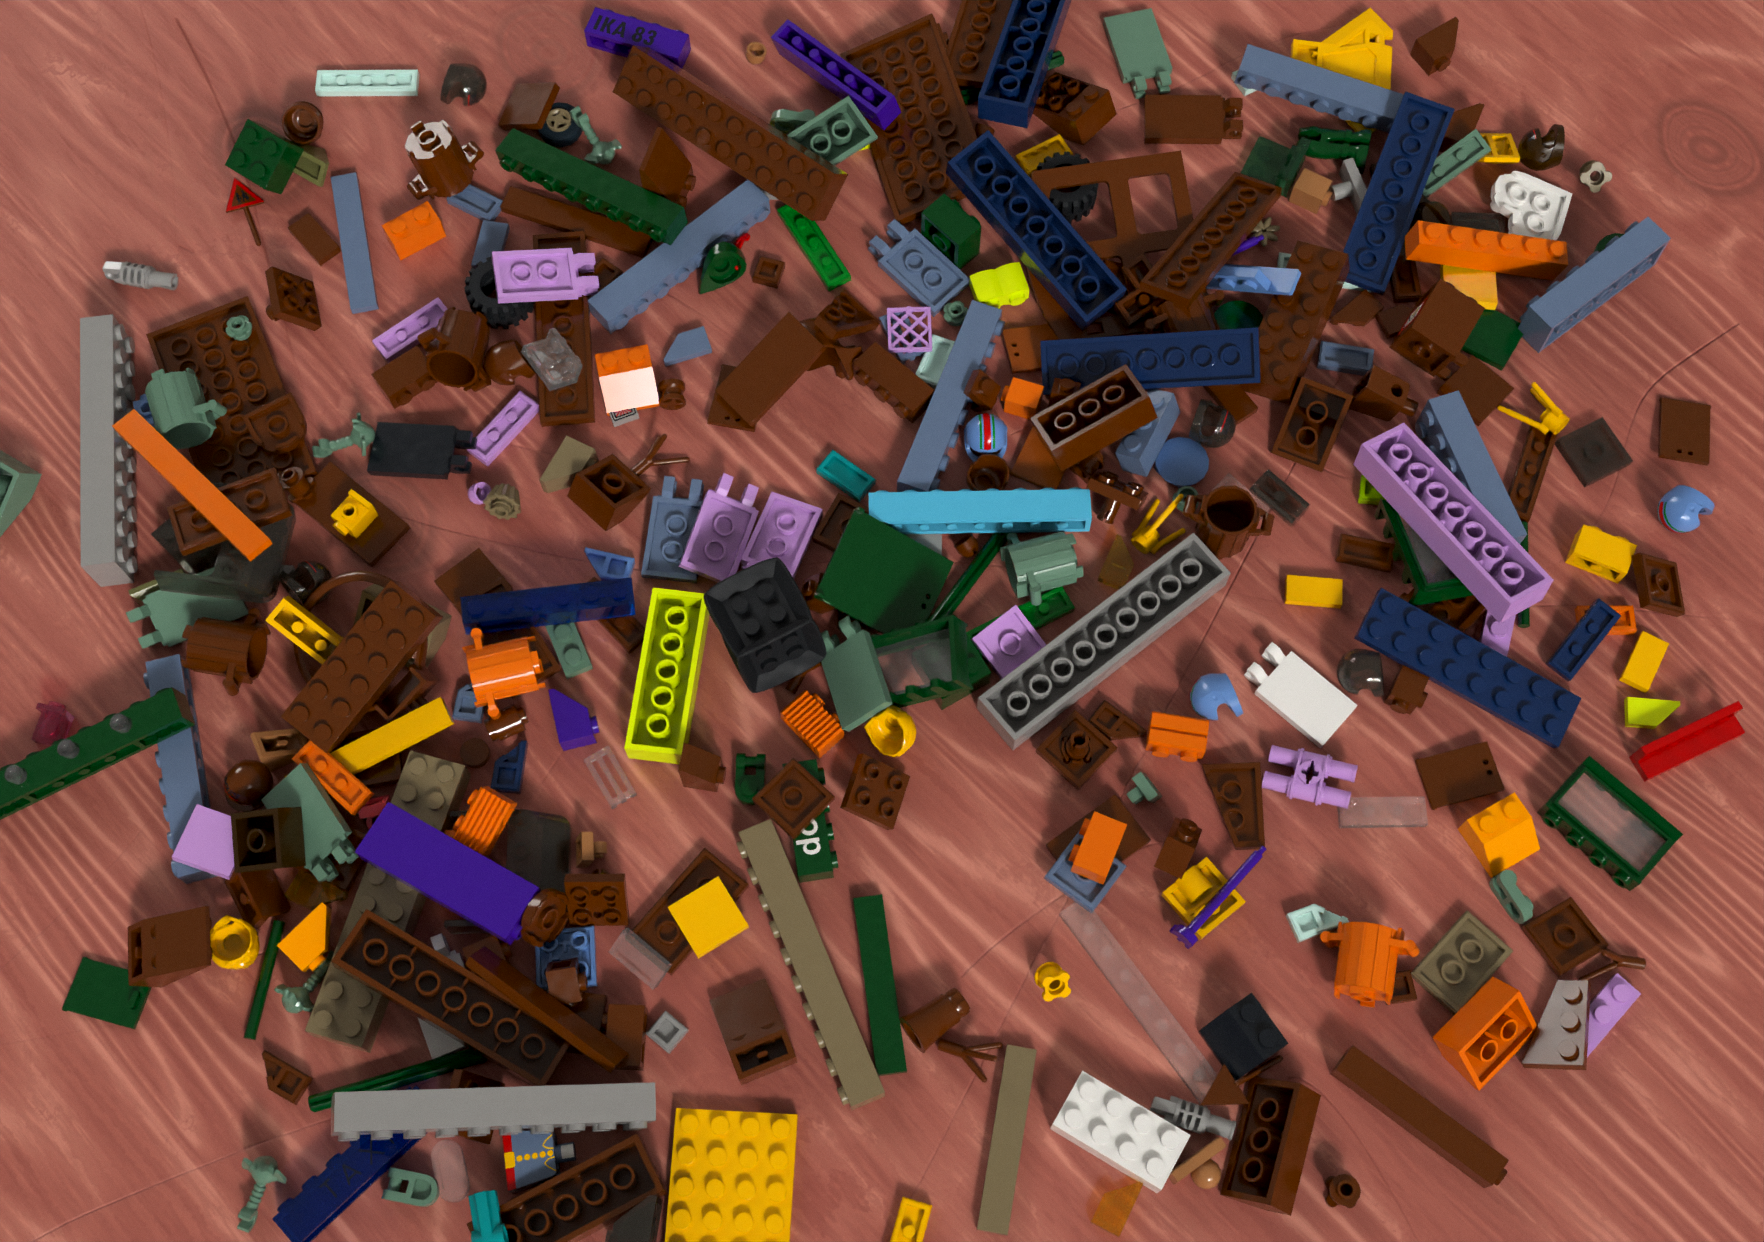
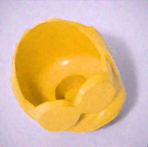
[864,705,916,757]
[210,915,260,970]

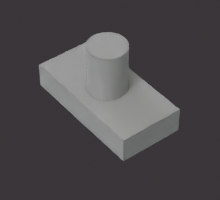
[1329,158,1367,214]

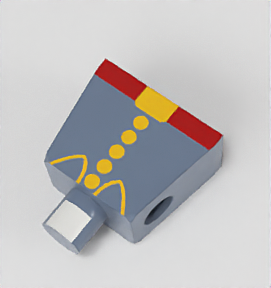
[502,1130,576,1194]

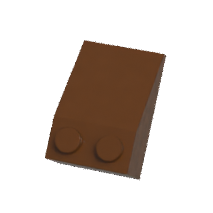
[639,127,696,210]
[1271,377,1354,472]

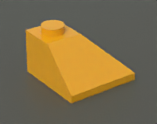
[277,902,332,972]

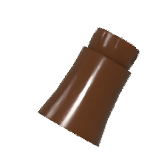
[900,988,970,1053]

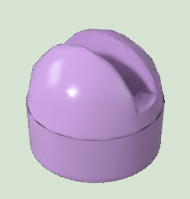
[468,482,491,505]

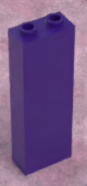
[355,802,541,945]

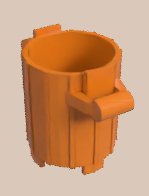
[462,628,546,720]
[1320,922,1420,1008]

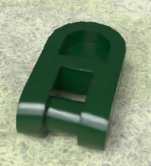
[735,753,766,806]

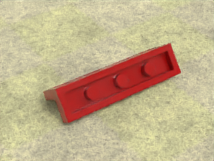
[1629,701,1745,782]

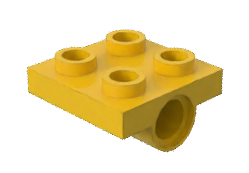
[1161,857,1246,940]

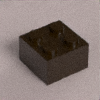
[231,807,306,873]

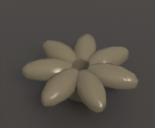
[1250,217,1280,247]

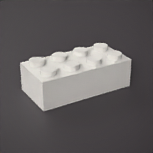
[1050,1071,1191,1193]

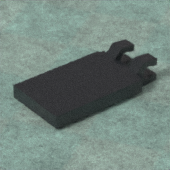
[367,422,477,480]

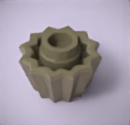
[483,483,521,520]

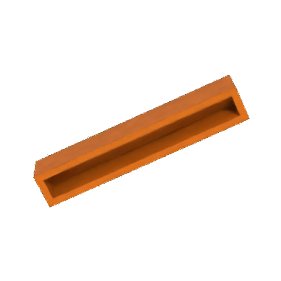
[1405,220,1568,280]

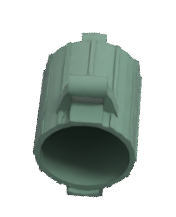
[145,368,227,449]
[1000,531,1083,606]

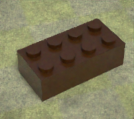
[1030,364,1158,472]

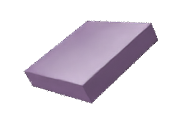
[970,605,1046,680]
[172,804,235,880]

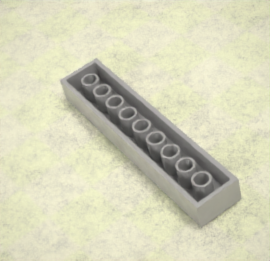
[80,314,138,587]
[977,532,1231,750]
[331,1082,656,1142]

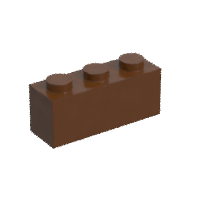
[853,342,935,424]

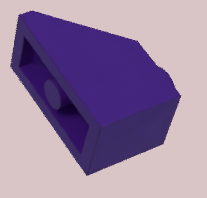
[548,689,600,751]

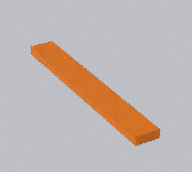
[112,409,273,562]

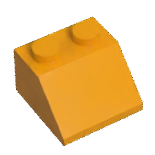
[1458,792,1540,878]

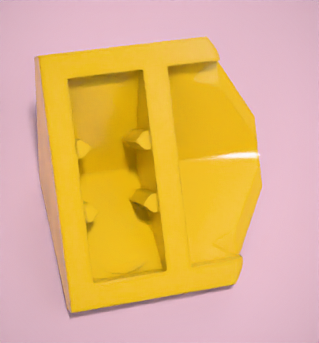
[1477,133,1520,164]

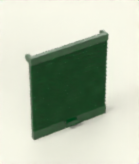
[813,507,954,651]

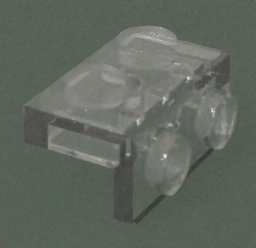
[521,328,583,391]

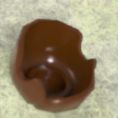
[966,454,1010,491]

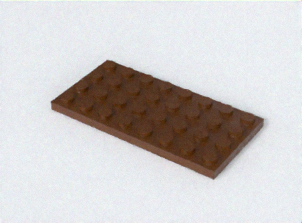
[840,13,978,225]
[146,296,318,488]

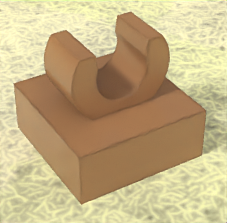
[575,832,607,868]

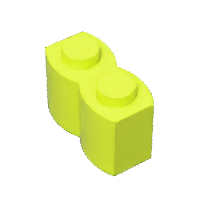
[969,262,1029,309]

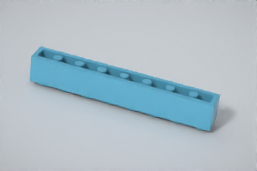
[868,487,1092,534]

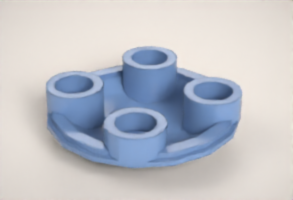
[1154,437,1209,488]

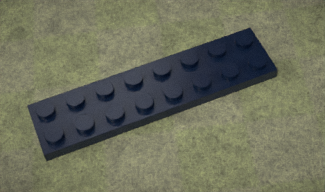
[1343,91,1455,296]
[1040,327,1261,395]
[1354,588,1581,749]

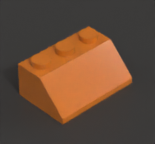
[1432,977,1537,1091]

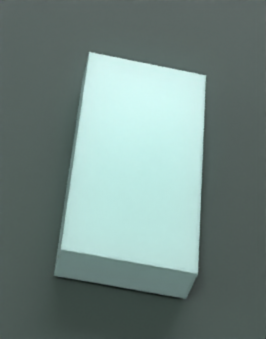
[916,334,955,389]

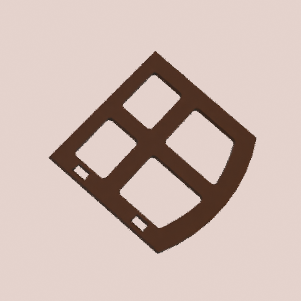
[1027,150,1206,340]

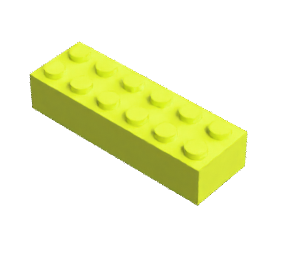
[624,588,710,764]

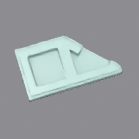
[1286,904,1349,943]

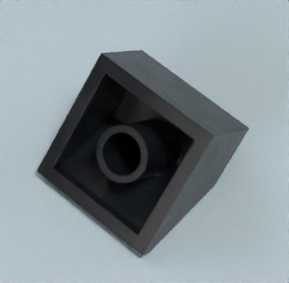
[1198,993,1288,1081]

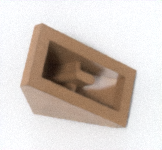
[250,728,308,772]

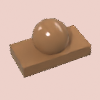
[1168,1137,1227,1189]

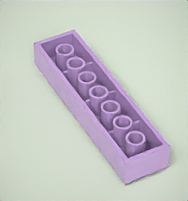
[1353,423,1554,623]

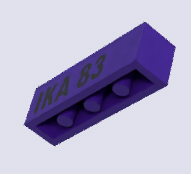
[584,7,691,69]

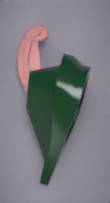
[698,233,750,294]

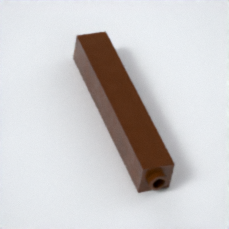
[1330,1046,1509,1188]

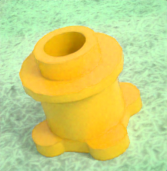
[1034,962,1071,1002]

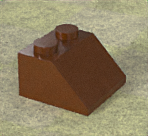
[567,454,651,531]

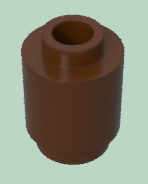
[484,704,529,741]

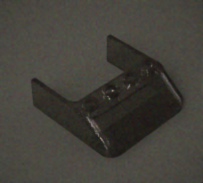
[154,481,296,603]
[444,809,572,934]

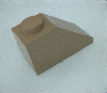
[539,435,599,493]

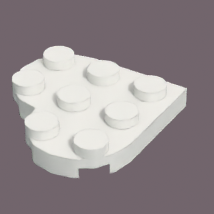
[1490,171,1572,240]

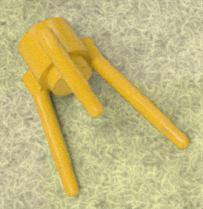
[1497,382,1570,435]
[1131,494,1186,554]

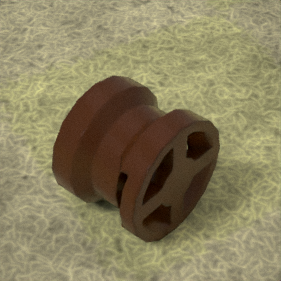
[658,379,686,410]

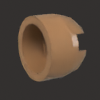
[746,42,767,65]

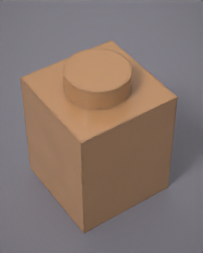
[1289,168,1333,214]

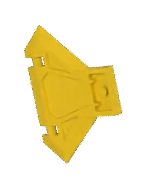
[1290,7,1393,134]

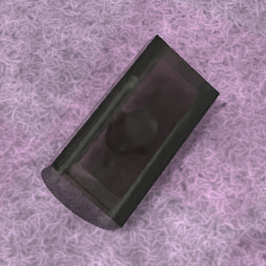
[1249,469,1310,526]

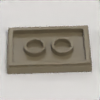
[1411,910,1513,1015]

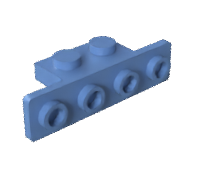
[1206,264,1301,296]

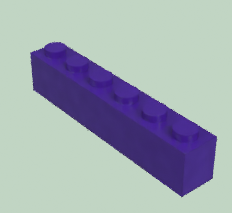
[771,19,901,130]

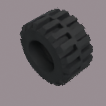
[1037,152,1099,224]
[464,256,535,329]

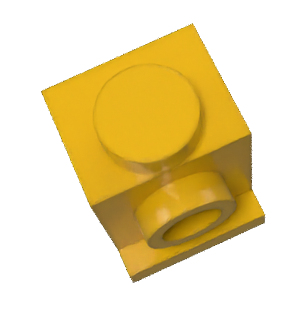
[330,489,378,539]

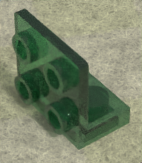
[1241,137,1311,197]

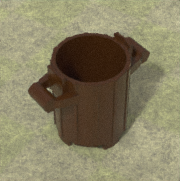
[404,120,484,200]
[1143,288,1225,334]
[417,307,491,392]
[1183,486,1275,560]
[181,608,271,696]

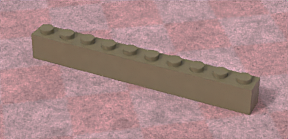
[736,819,885,1110]

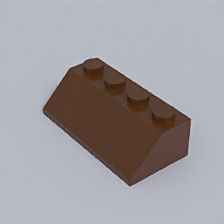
[1220,1077,1321,1216]

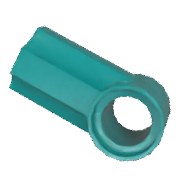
[468,1190,509,1242]

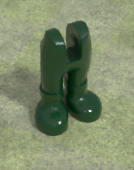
[1295,126,1372,174]

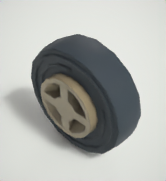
[538,102,582,147]

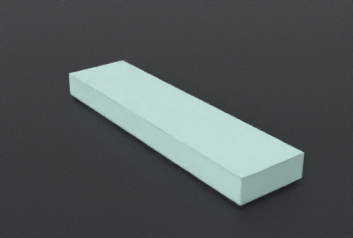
[315,69,420,96]

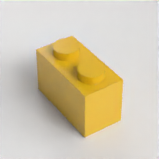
[1565,524,1637,584]

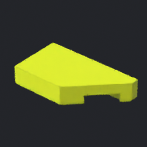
[1624,697,1680,729]

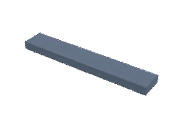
[331,172,379,314]

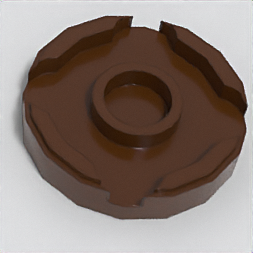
[521,888,569,947]

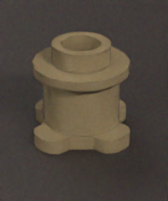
[1579,160,1612,193]

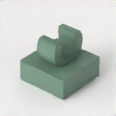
[1126,771,1163,805]

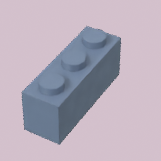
[1115,389,1181,477]

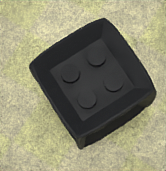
[704,557,827,693]

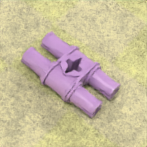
[1262,745,1358,809]

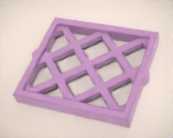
[887,306,932,353]

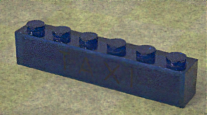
[460,577,636,635]
[272,1085,428,1242]

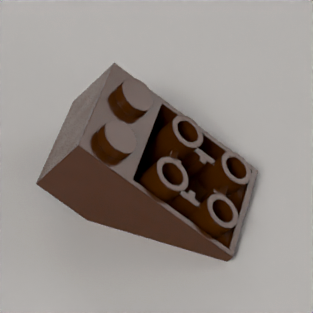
[1033,72,1117,145]
[128,906,213,988]
[709,978,797,1085]

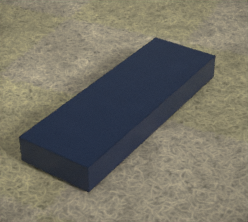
[1545,598,1621,682]

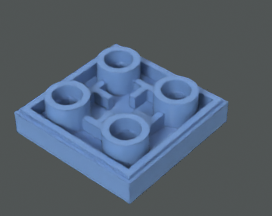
[535,926,598,991]

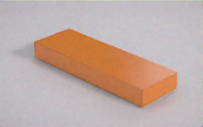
[292,740,375,816]

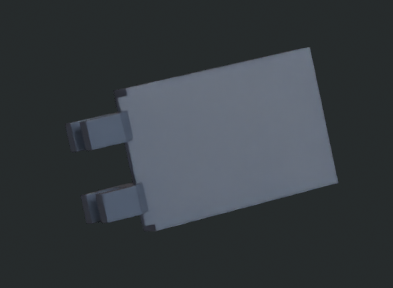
[868,219,969,317]
[641,476,704,583]

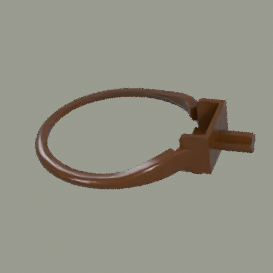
[294,571,440,723]

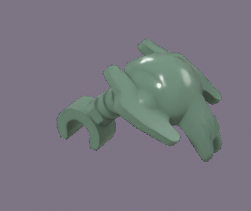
[570,106,622,164]
[312,412,375,458]
[274,950,334,1014]
[237,1156,287,1233]

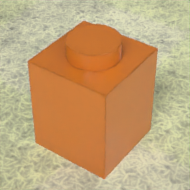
[1001,377,1044,420]

